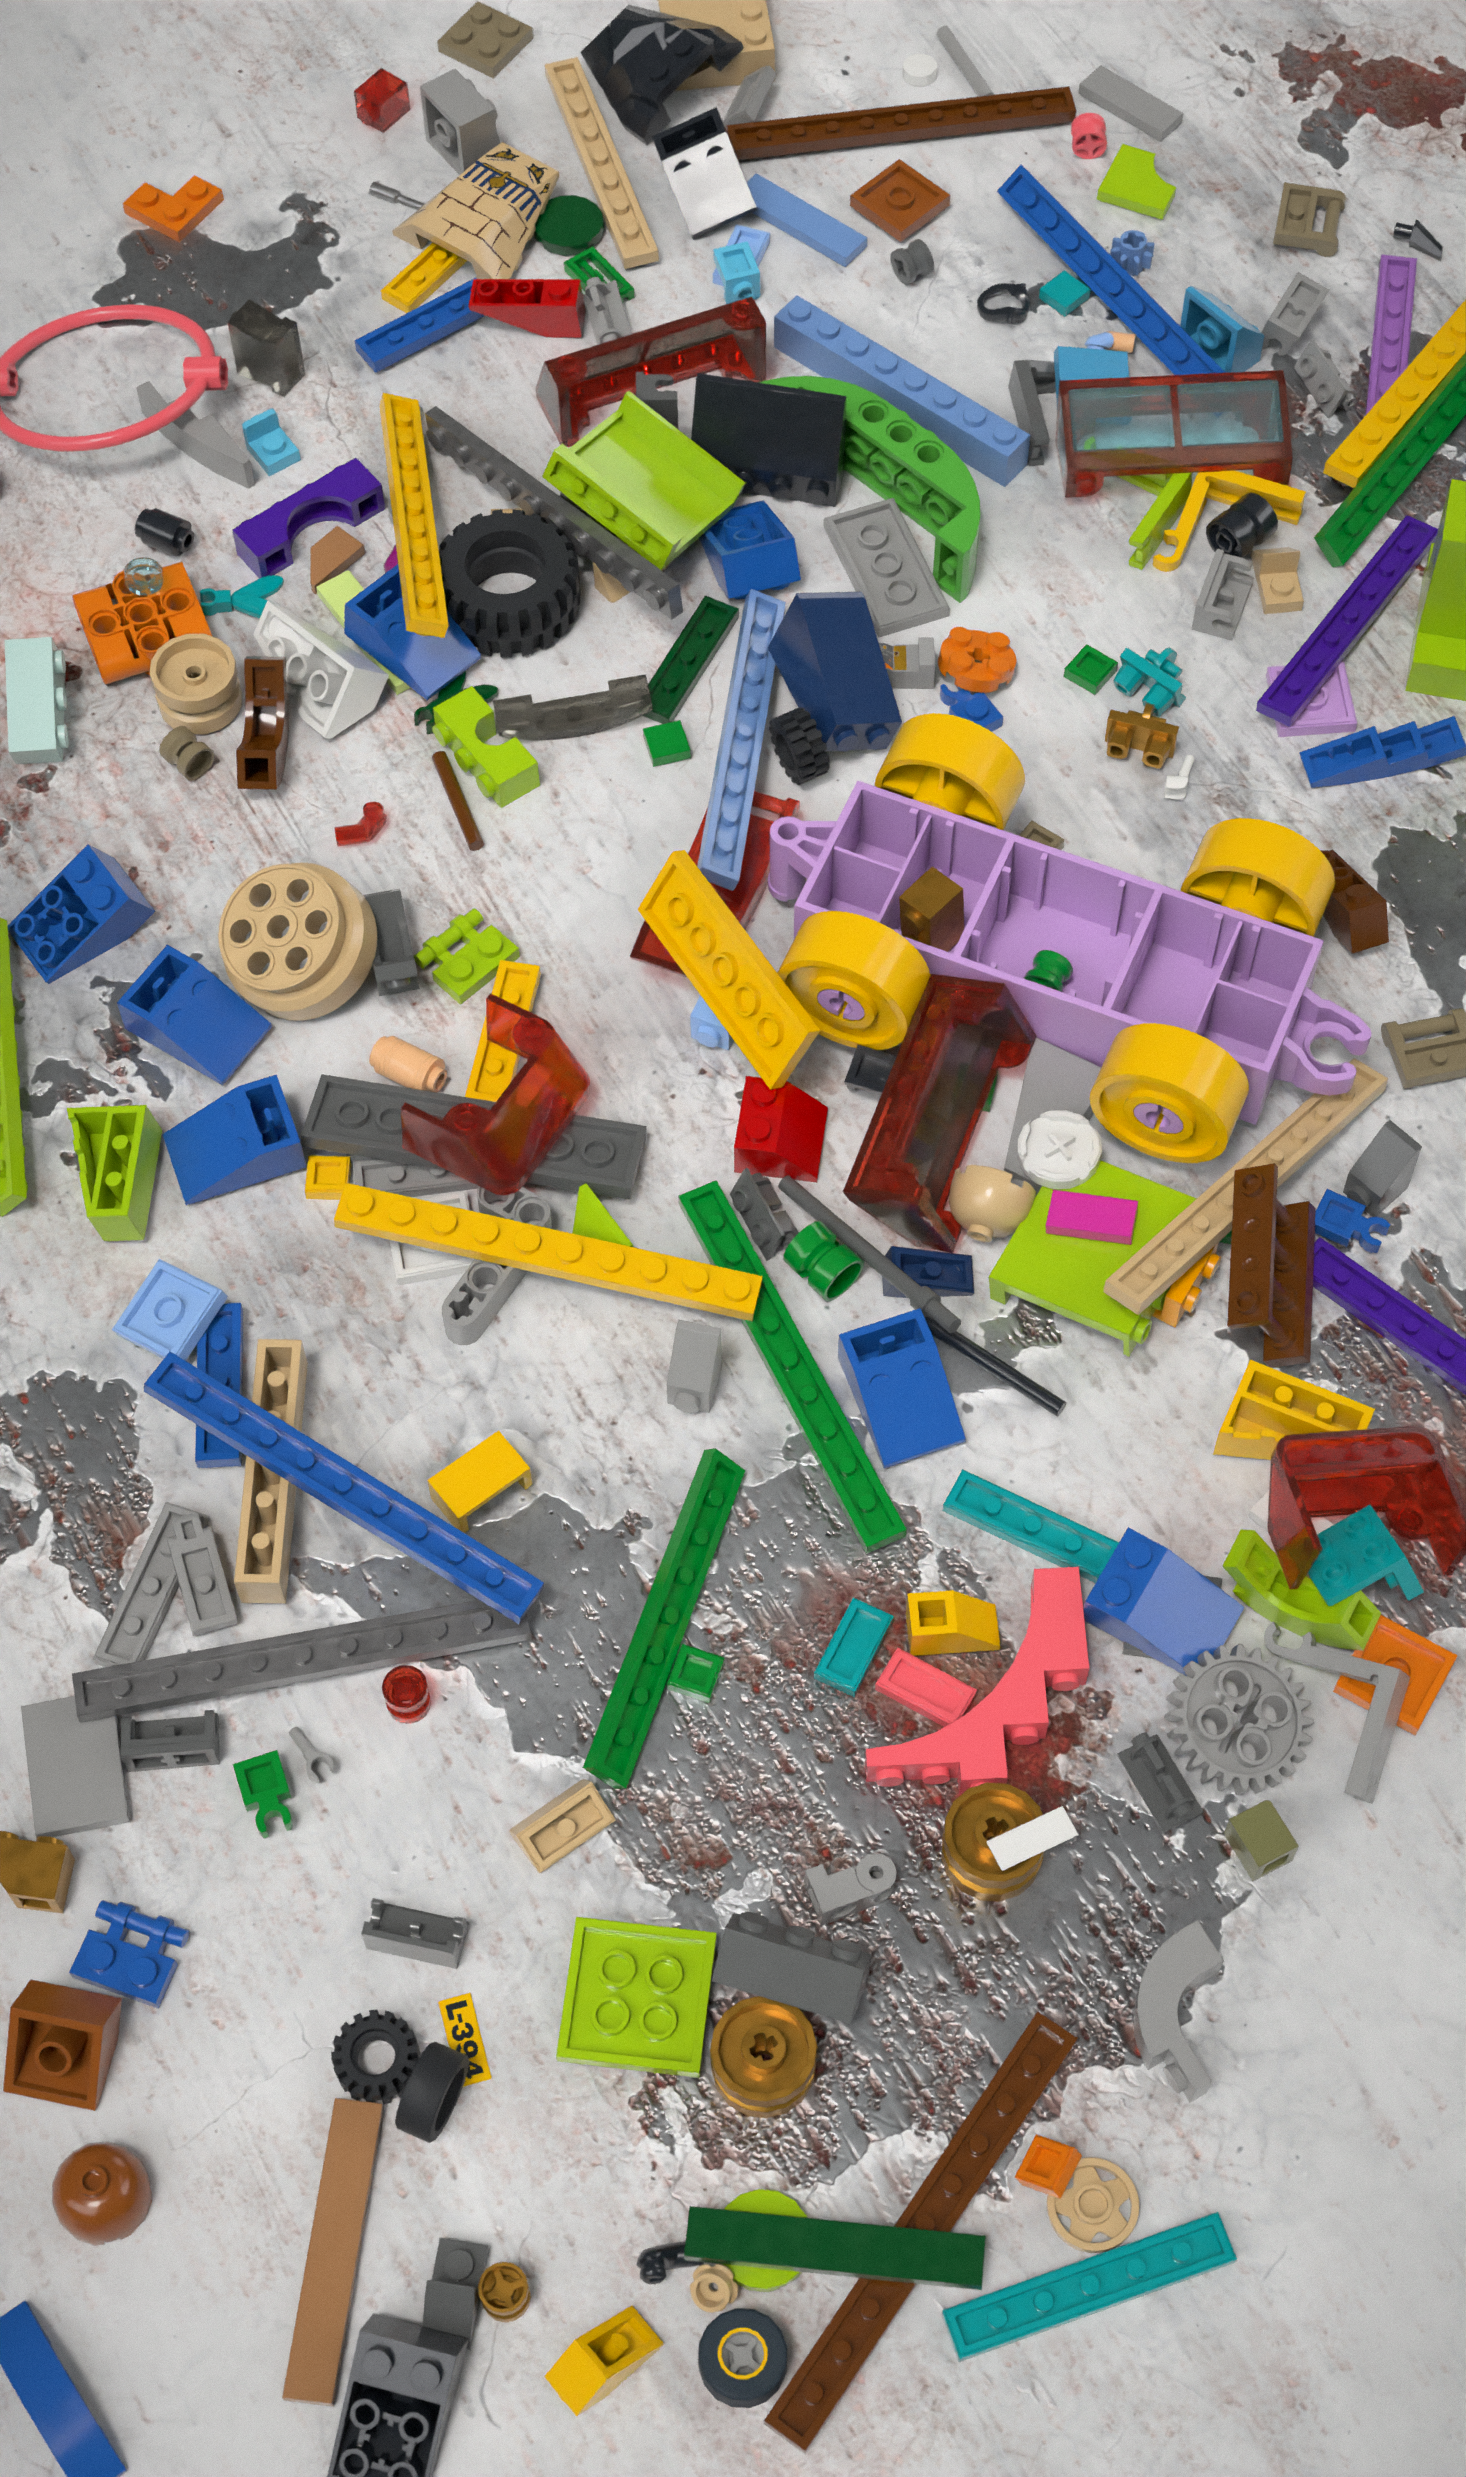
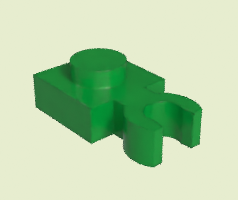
[233,1750,293,1839]

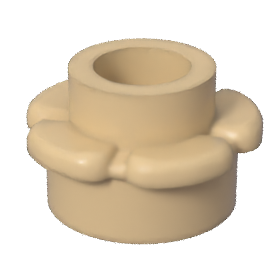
[690,2263,738,2312]

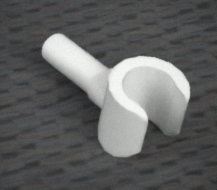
[1164,755,1195,800]

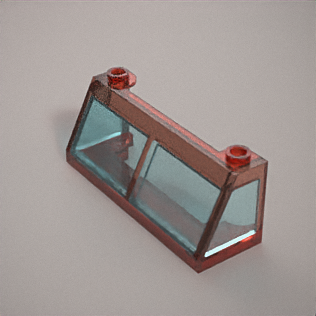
[1055,370,1293,498]

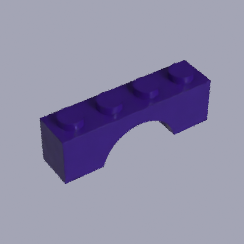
[232,457,385,579]

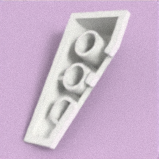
[253,600,389,739]

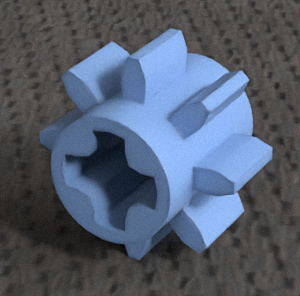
[1110,230,1155,276]

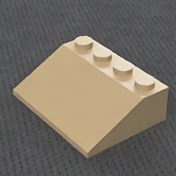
[658,0,775,91]

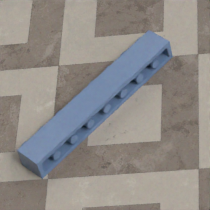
[774,295,1030,487]

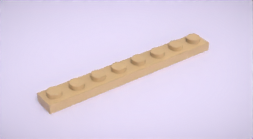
[545,57,659,269]

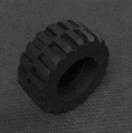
[439,509,581,657]

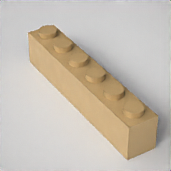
[234,1339,308,1604]

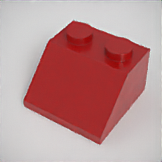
[734,1076,828,1183]

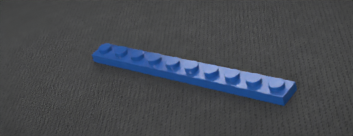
[997,164,1244,418]
[144,1351,544,1624]

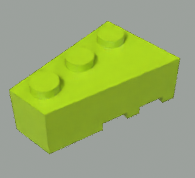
[67,1105,162,1241]

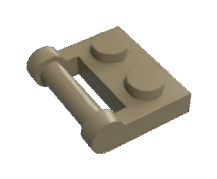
[1273,182,1346,257]
[1381,1008,1466,1089]

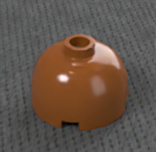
[52,2141,152,2245]

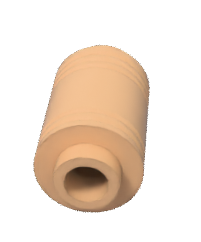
[369,1036,447,1092]

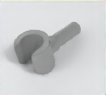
[289,1727,334,1783]

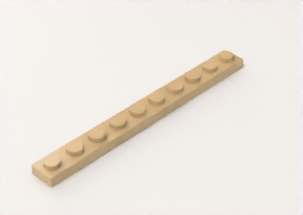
[1103,1058,1388,1315]

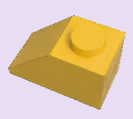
[544,2305,664,2416]

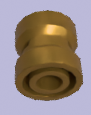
[478,2262,531,2323]

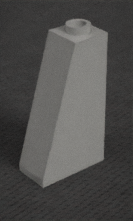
[1004,1037,1101,1195]

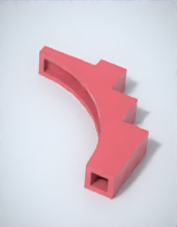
[865,1567,1089,1795]

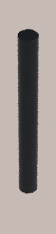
[924,1316,1067,1417]

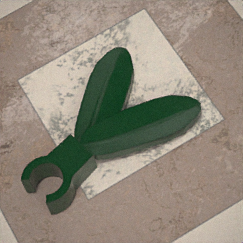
[414,671,498,734]

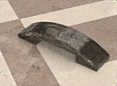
[493,674,653,741]

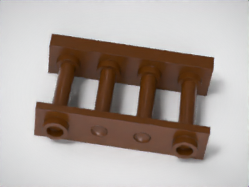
[1227,1163,1316,1368]

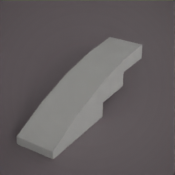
[136,381,255,489]

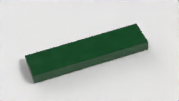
[635,595,739,724]

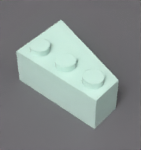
[4,637,69,764]

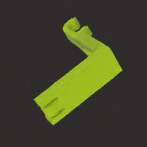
[1083,436,1192,570]

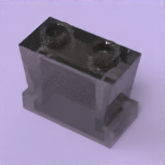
[227,299,306,397]

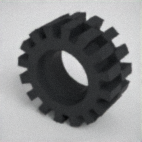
[769,707,830,785]
[331,2009,421,2105]

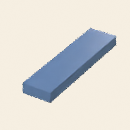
[747,173,867,267]

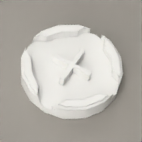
[1017,1110,1102,1189]

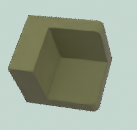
[1224,1800,1299,1882]

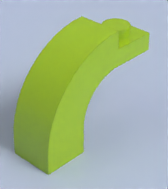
[1222,1529,1381,1651]

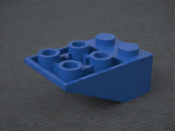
[344,564,481,701]
[7,844,155,984]
[117,945,272,1085]
[162,1074,306,1205]
[838,1308,966,1468]

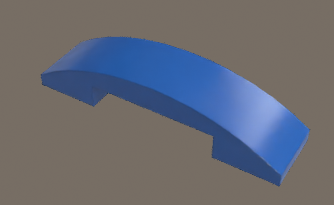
[0,2300,127,2477]

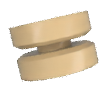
[150,634,242,734]

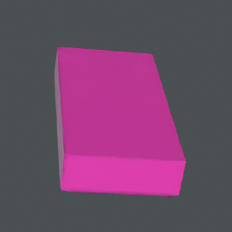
[1046,1190,1138,1245]

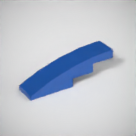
[1299,716,1466,788]

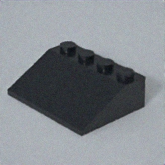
[691,373,847,507]

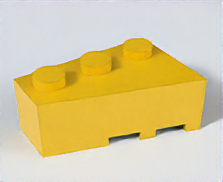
[1213,1360,1375,1468]

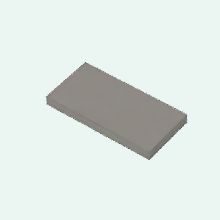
[823,498,950,638]

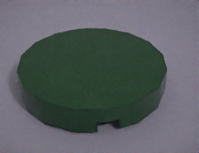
[534,195,604,256]

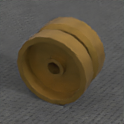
[941,1782,1045,1902]
[710,1996,817,2119]

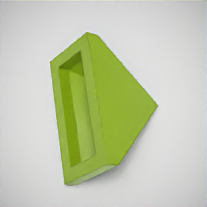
[572,1183,633,1247]

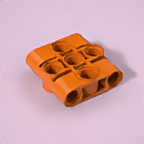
[72,561,212,685]

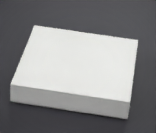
[390,1191,474,1285]

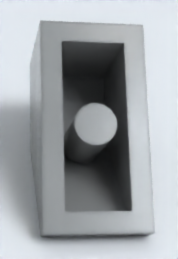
[667,1319,722,1413]

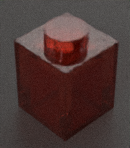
[354,68,411,133]

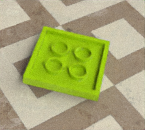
[556,1917,717,2078]

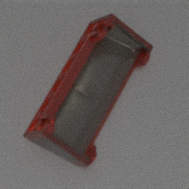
[535,296,766,447]
[843,974,1037,1253]

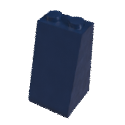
[768,592,902,752]

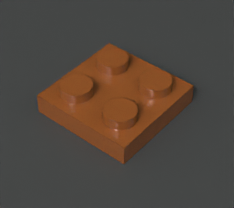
[850,159,950,242]

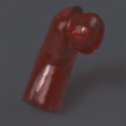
[334,801,387,847]

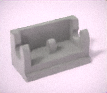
[1261,272,1329,356]
[1192,549,1254,641]

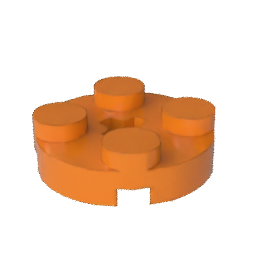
[938,627,1016,693]

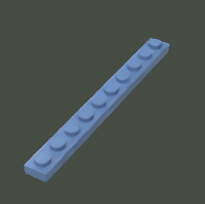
[697,589,786,891]

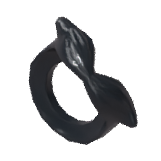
[977,283,1030,324]

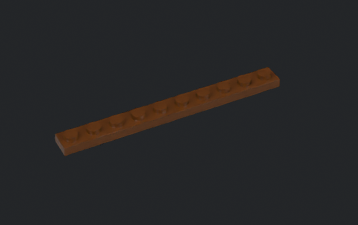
[726,86,1076,160]
[764,2011,1078,2454]

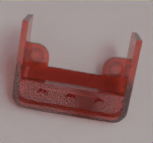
[401,993,590,1195]
[1267,1426,1466,1589]

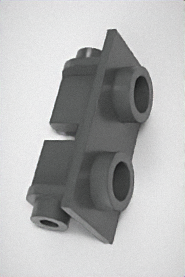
[730,1168,799,1261]
[1117,1732,1204,1834]

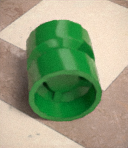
[783,1221,864,1302]

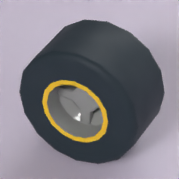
[698,2308,788,2408]

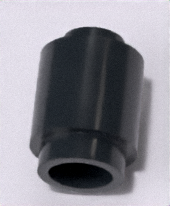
[135,508,194,557]

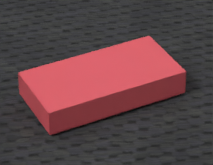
[875,1647,977,1727]

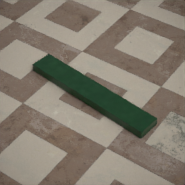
[684,2206,986,2290]

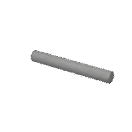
[937,26,994,97]

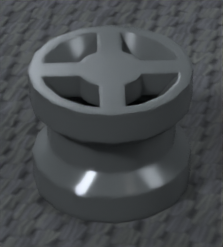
[890,239,934,285]

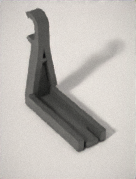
[1008,360,1056,466]

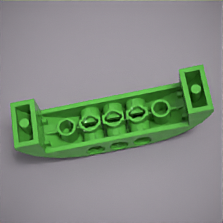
[759,376,980,603]

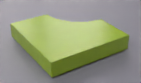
[1097,143,1176,220]

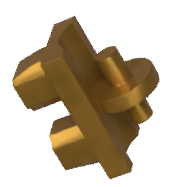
[1105,703,1179,769]

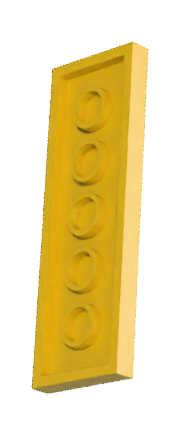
[637,850,821,1090]

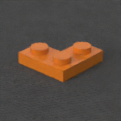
[123,175,224,243]

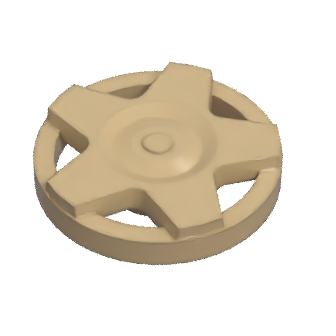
[1046,2157,1139,2253]

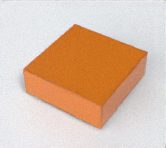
[1015,2134,1082,2199]

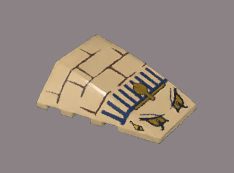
[392,142,560,279]

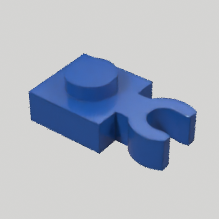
[940,684,1003,732]
[1315,1189,1391,1253]

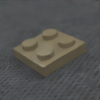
[437,1,534,79]

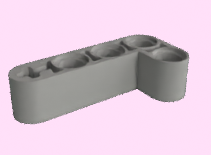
[442,1176,553,1345]

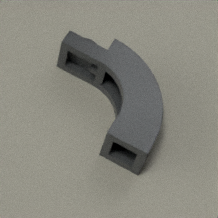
[363,888,420,996]

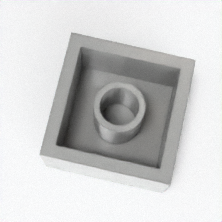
[420,68,500,175]

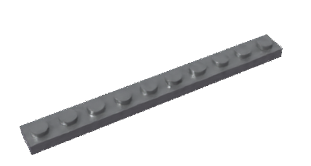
[425,406,683,620]
[72,1600,531,1722]

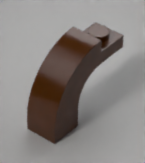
[236,656,289,790]

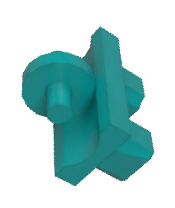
[1113,647,1186,717]

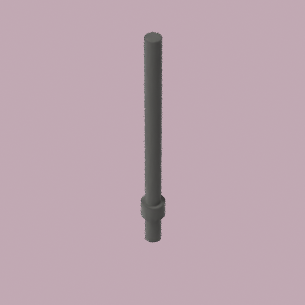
[778,1175,961,1333]

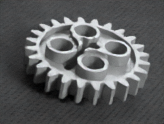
[1164,1644,1314,1795]

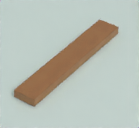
[282,2098,384,2407]

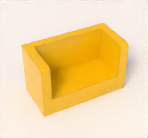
[427,1430,533,1533]

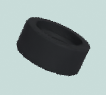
[395,2042,469,2143]

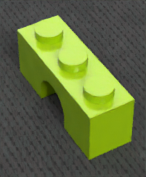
[432,686,540,808]

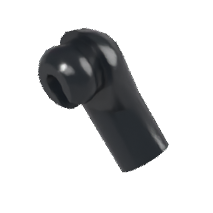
[636,2241,704,2284]

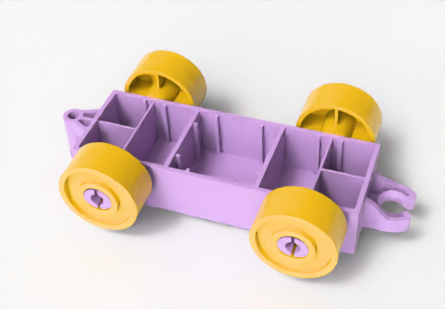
[768,713,1372,1163]

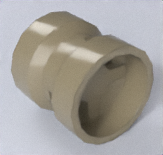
[159,726,215,781]

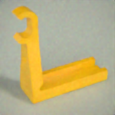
[1153,461,1306,572]

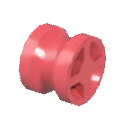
[1071,113,1107,159]

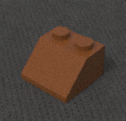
[3,1979,122,2111]

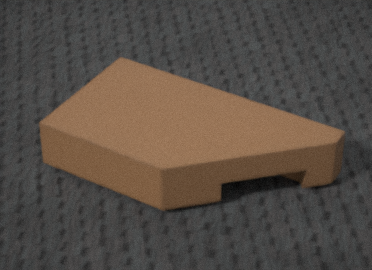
[310,526,365,594]

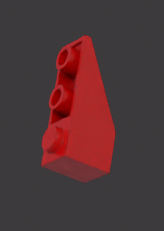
[468,279,586,338]

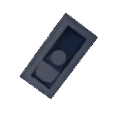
[882,1246,974,1298]

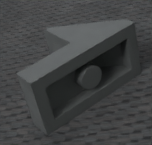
[422,2238,489,2350]

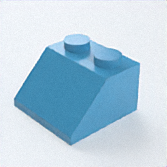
[1180,286,1265,380]

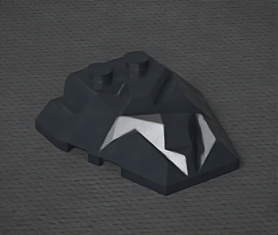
[580,4,744,145]

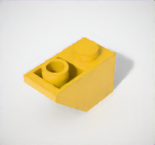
[906,1590,1000,1656]

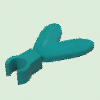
[199,575,284,619]

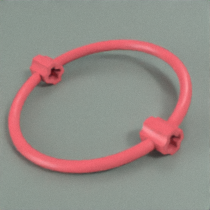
[0,305,228,452]

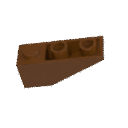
[1321,849,1389,954]

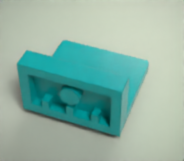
[1293,1505,1424,1606]

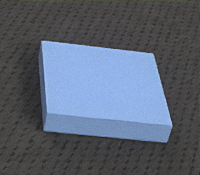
[112,1259,228,1361]

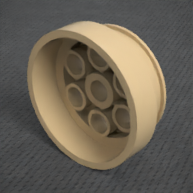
[218,863,377,1021]

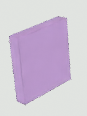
[1266,662,1357,737]

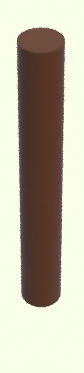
[432,751,484,851]

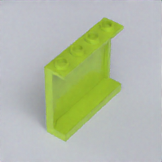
[542,391,745,570]
[988,1161,1197,1357]

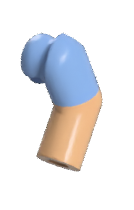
[1084,331,1135,353]

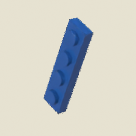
[355,278,485,373]
[195,1303,243,1468]

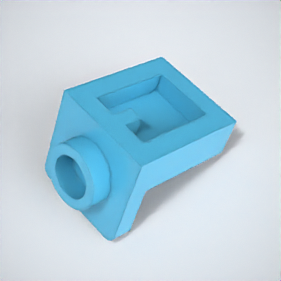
[713,241,760,305]
[242,408,301,477]

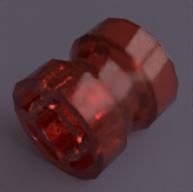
[382,1665,431,1724]

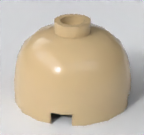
[949,1165,1036,1242]

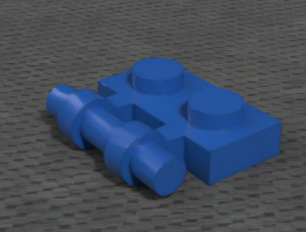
[69,1900,189,2009]

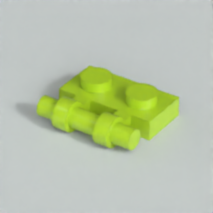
[414,908,520,1005]

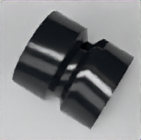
[1206,493,1278,558]

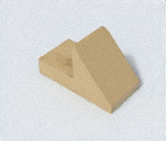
[1251,547,1304,614]

